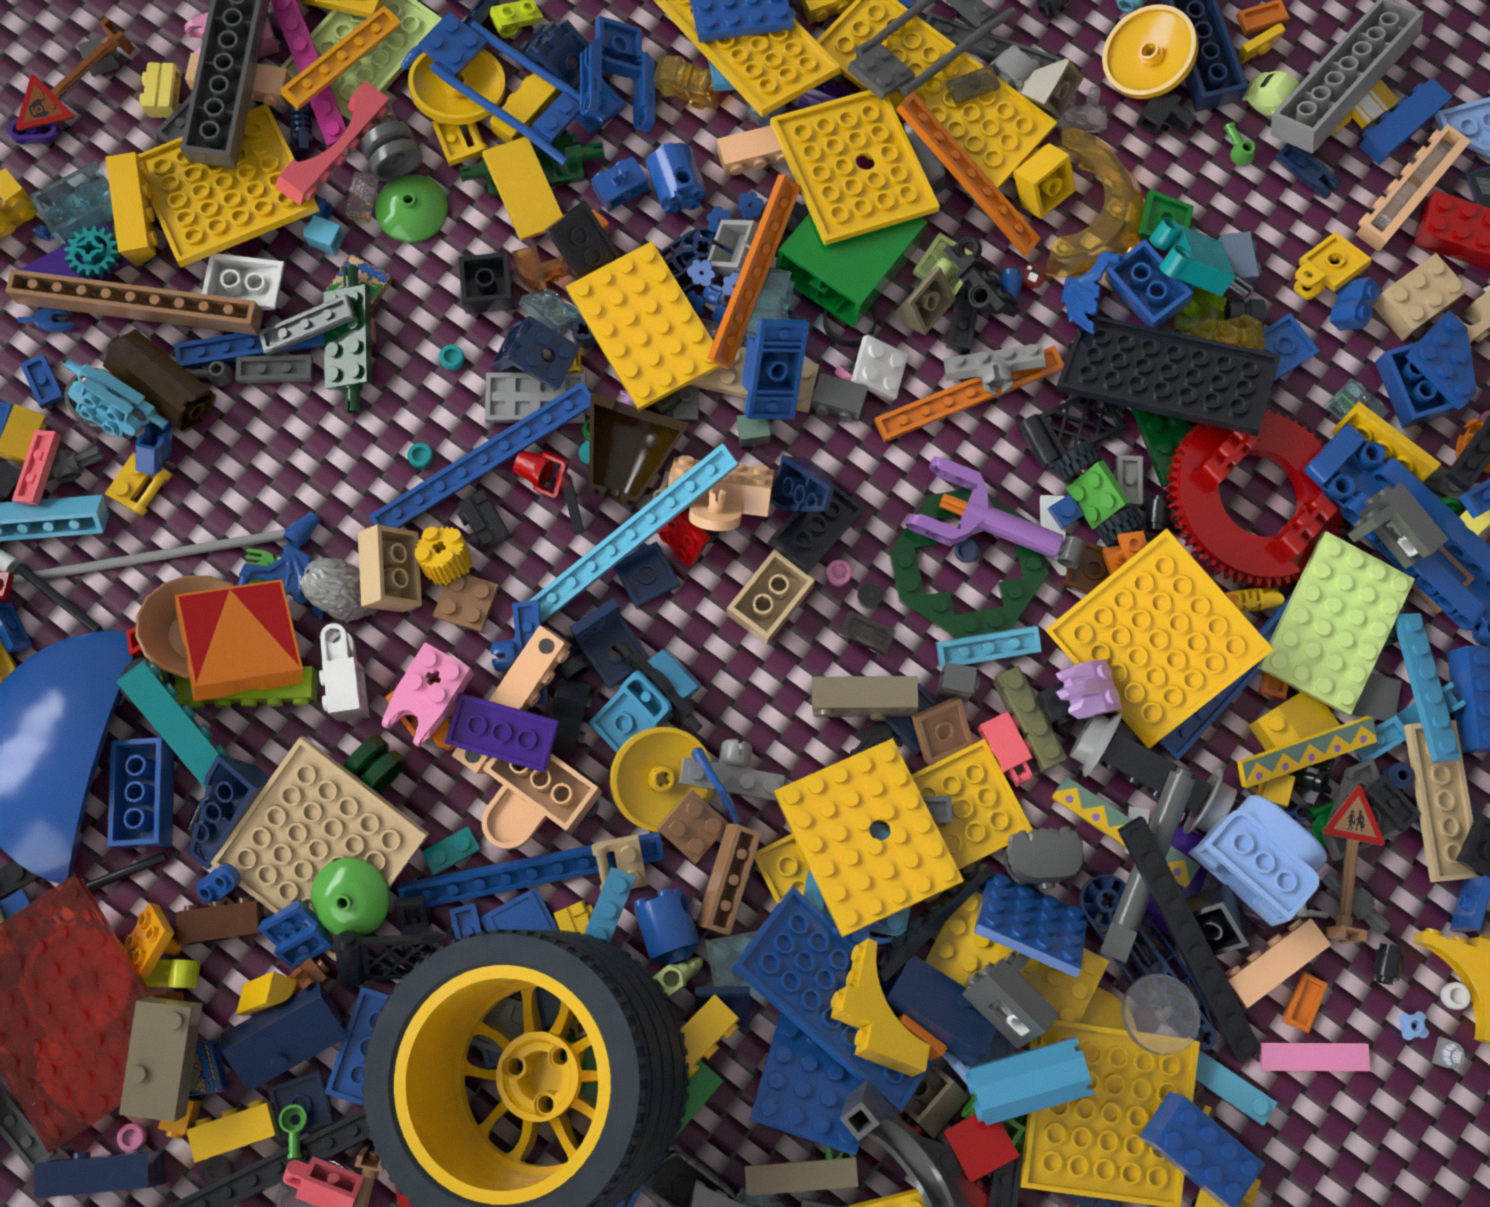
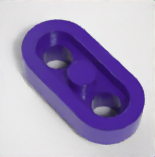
[8,118,60,144]

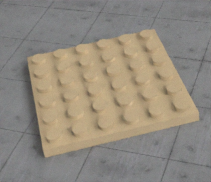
[210,736,430,961]

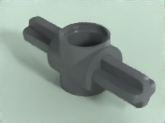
[47,446,103,483]
[1322,871,1390,935]

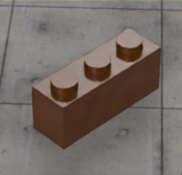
[175,897,264,946]

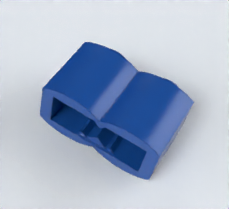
[1330,277,1380,331]
[135,422,173,475]

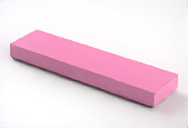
[1259,1043,1371,1071]

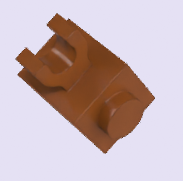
[288,957,333,993]

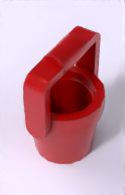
[513,450,569,498]

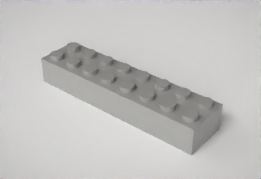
[1271,0,1424,154]

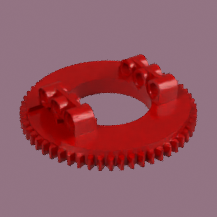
[1166,408,1345,588]

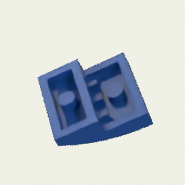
[258,899,334,969]

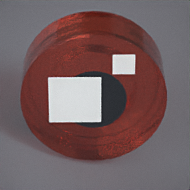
[1021,263,1046,289]

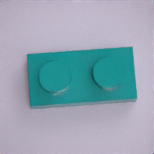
[421,826,481,876]

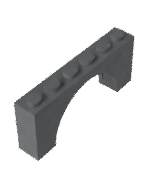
[840,1079,974,1207]

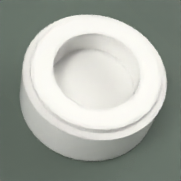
[1441,982,1471,1010]

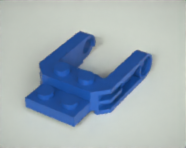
[580,16,655,133]

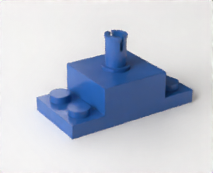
[741,318,810,419]

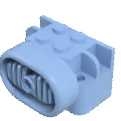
[1188,795,1327,926]

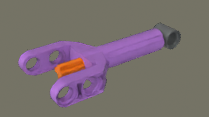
[905,457,1087,569]

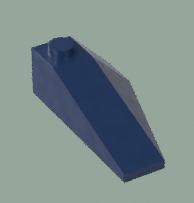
[770,455,835,512]
[188,754,270,869]

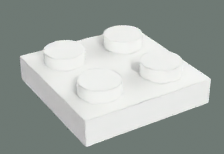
[851,335,908,401]

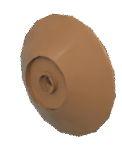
[135,575,235,679]

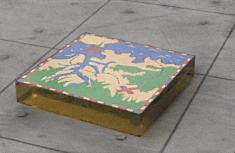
[324,253,393,312]

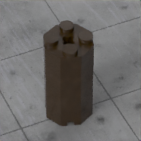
[103,329,217,433]

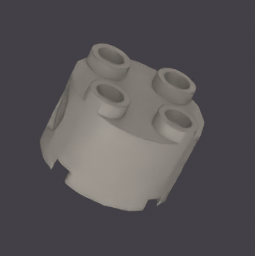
[987,45,1040,95]

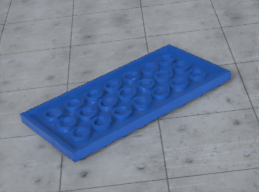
[731,887,935,1114]

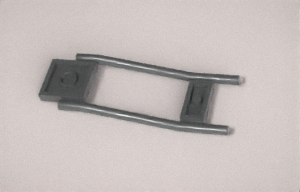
[847,0,1017,101]

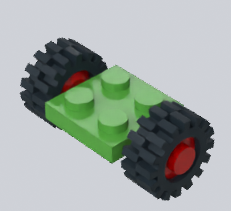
[1054,441,1146,547]

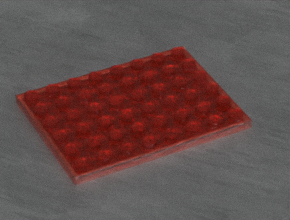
[0,874,154,1153]

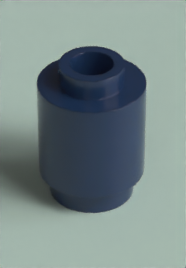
[1380,763,1415,790]

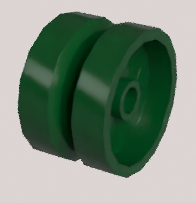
[343,735,407,795]

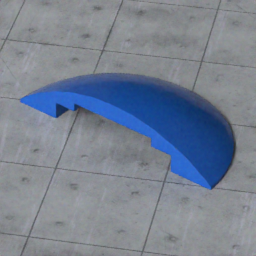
[0,631,140,886]

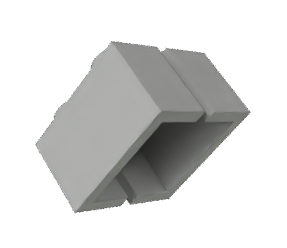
[707,220,759,277]

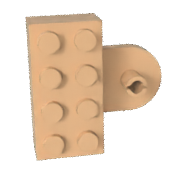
[668,455,774,531]
[482,754,603,850]

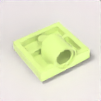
[913,232,981,297]

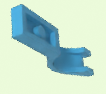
[1354,682,1466,762]

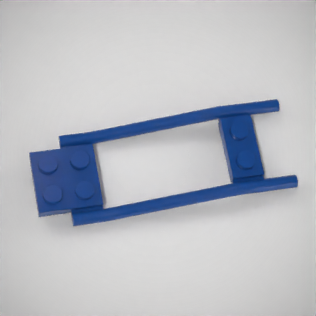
[418,12,608,166]

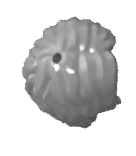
[299,558,374,623]

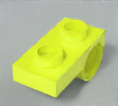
[490,0,543,38]
[141,960,201,989]

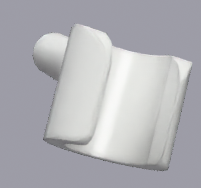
[653,471,670,499]
[1294,903,1329,919]

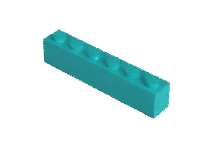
[117,659,230,789]

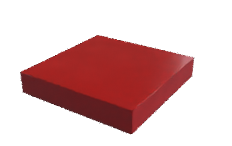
[943,1114,1020,1184]

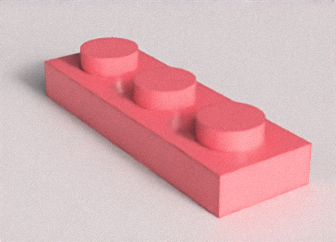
[12,430,62,506]

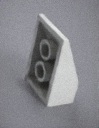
[202,253,285,310]

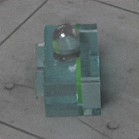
[1324,378,1389,420]

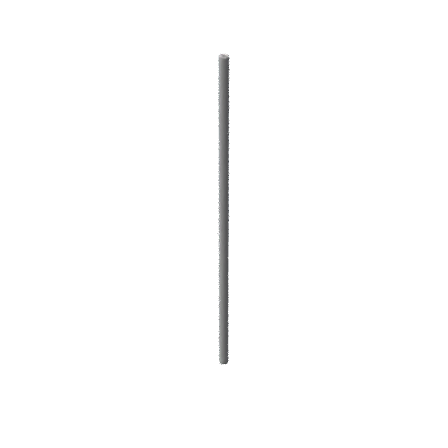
[12,529,286,585]

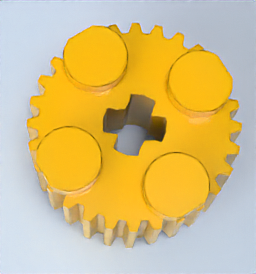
[414,526,473,586]

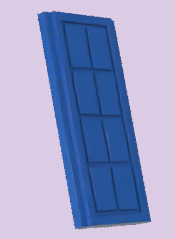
[480,887,558,1030]

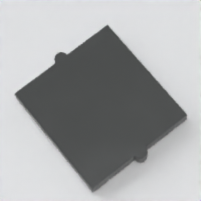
[1352,673,1402,722]

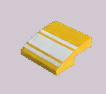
[1350,79,1400,129]

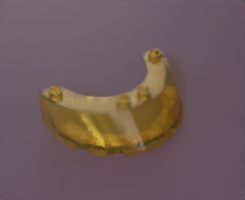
[1043,125,1145,278]

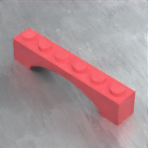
[276,81,389,206]

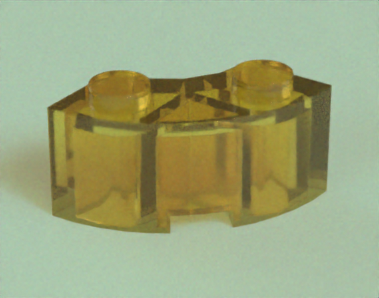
[653,56,719,109]
[1190,314,1266,350]

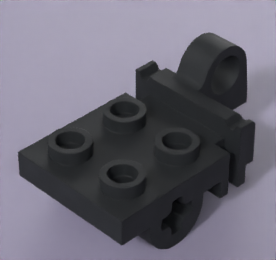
[943,237,1021,318]

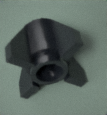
[1288,758,1335,806]

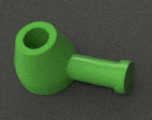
[1224,122,1256,166]
[279,1104,308,1159]

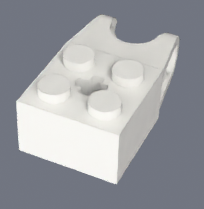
[319,623,370,722]

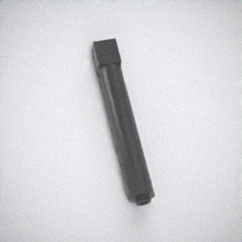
[1100,767,1196,963]

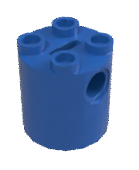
[646,142,706,215]
[633,888,701,965]

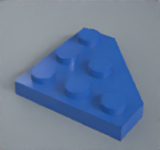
[1405,310,1477,410]

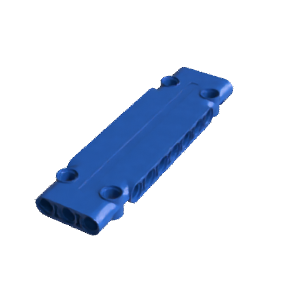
[1302,423,1490,647]

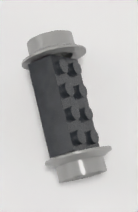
[1069,712,1237,834]

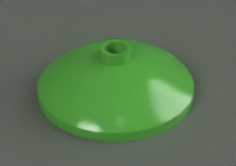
[375,174,448,243]
[311,857,390,937]

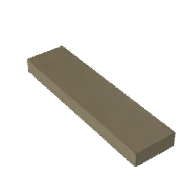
[745,1157,858,1196]

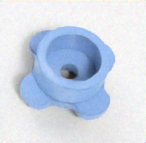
[1399,1011,1429,1040]

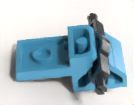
[588,641,703,753]

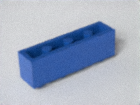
[1359,78,1453,165]
[1447,645,1490,754]

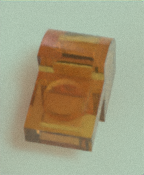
[512,245,569,291]

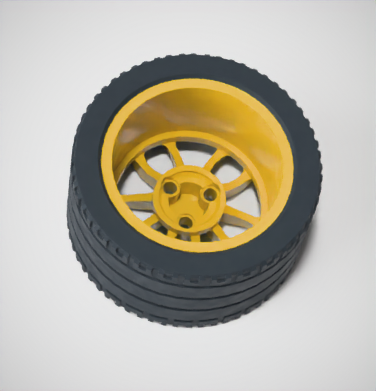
[362,929,690,1207]

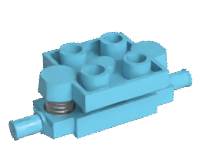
[64,358,169,439]

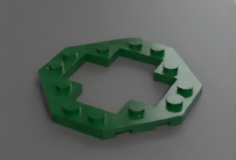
[889,489,1049,639]

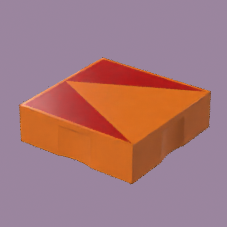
[175,579,303,702]

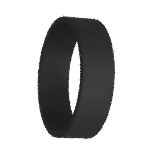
[823,303,878,347]

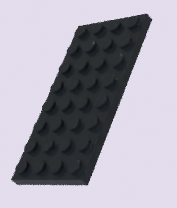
[1056,313,1281,436]

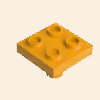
[124,902,182,979]

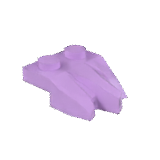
[1056,659,1122,719]

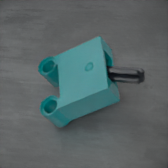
[1149,217,1254,298]

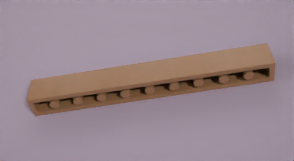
[5,269,263,335]

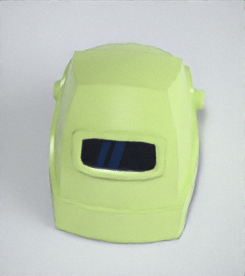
[1242,71,1299,116]

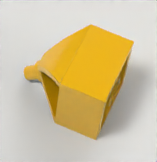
[1010,143,1076,219]

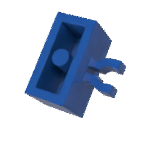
[591,156,649,213]

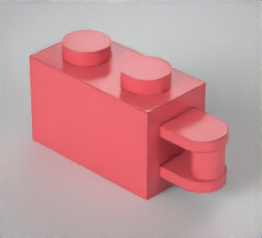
[977,711,1033,787]
[283,1156,365,1207]

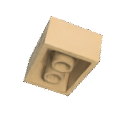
[1373,253,1469,341]
[358,524,422,613]
[727,550,815,645]

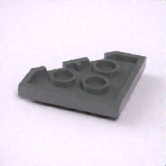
[1323,758,1402,861]

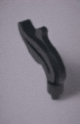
[850,723,903,756]

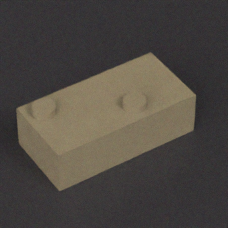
[812,676,918,721]
[119,997,202,1122]

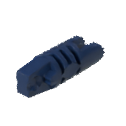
[288,101,313,155]

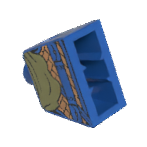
[189,1039,230,1096]

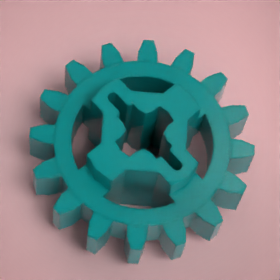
[64,226,121,280]

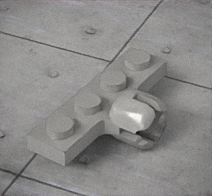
[943,343,1046,395]
[678,739,785,802]

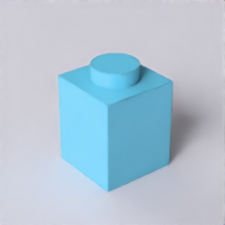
[303,215,345,256]

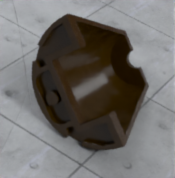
[589,392,689,506]

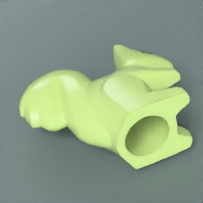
[652,957,703,996]

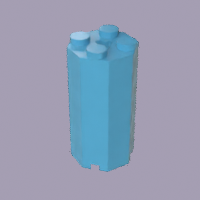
[965,1036,1095,1126]

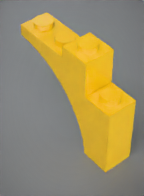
[1412,928,1490,1045]
[831,938,930,1077]

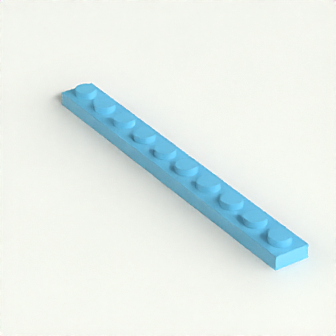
[529,443,740,624]

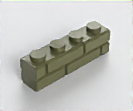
[992,666,1068,773]

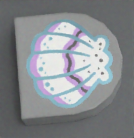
[1432,1037,1465,1069]

